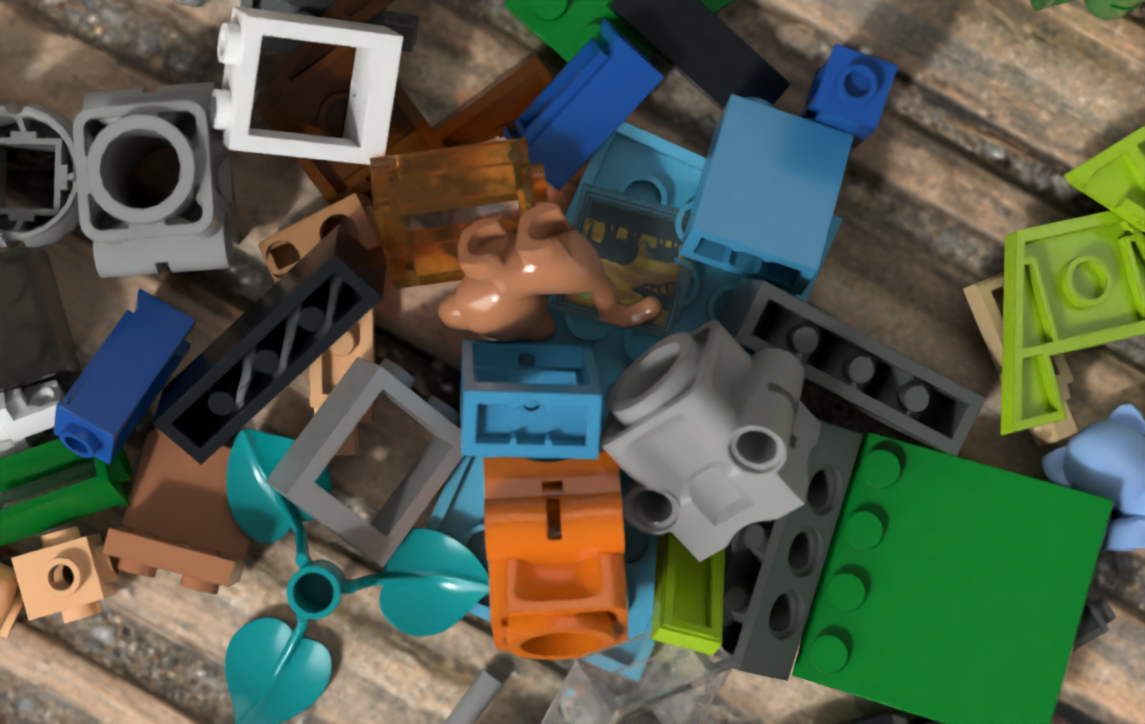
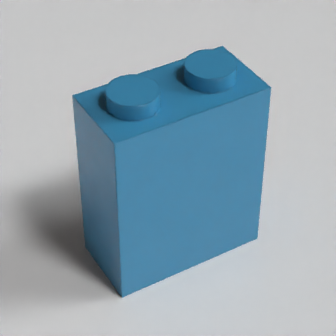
[678,94,854,295]

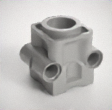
[73,81,239,278]
[599,320,821,561]

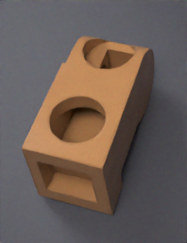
[258,193,391,283]

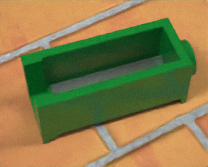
[0,438,132,546]

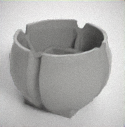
[0,103,80,249]

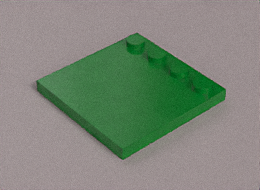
[792,430,1115,724]

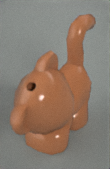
[438,202,662,342]

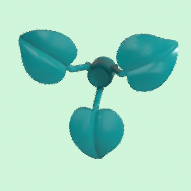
[225,428,489,724]

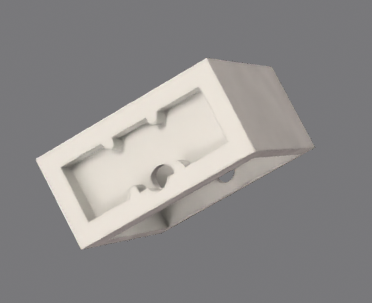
[209,6,404,166]

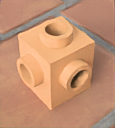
[11,526,121,623]

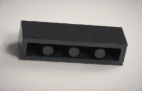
[152,224,386,465]

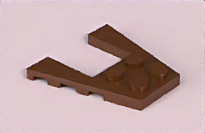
[253,0,553,205]

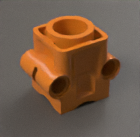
[483,451,628,660]

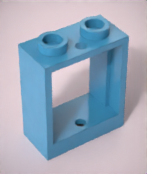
[460,340,602,459]

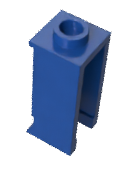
[501,18,664,191]
[801,44,898,148]
[53,289,196,465]

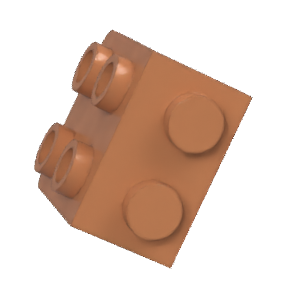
[102,429,252,594]

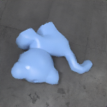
[1041,402,1145,551]

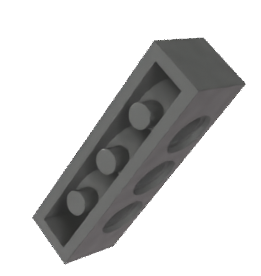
[719,277,986,456]
[693,419,863,681]

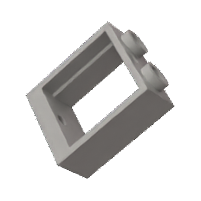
[265,357,463,567]

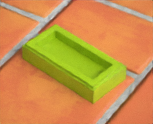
[651,532,725,655]

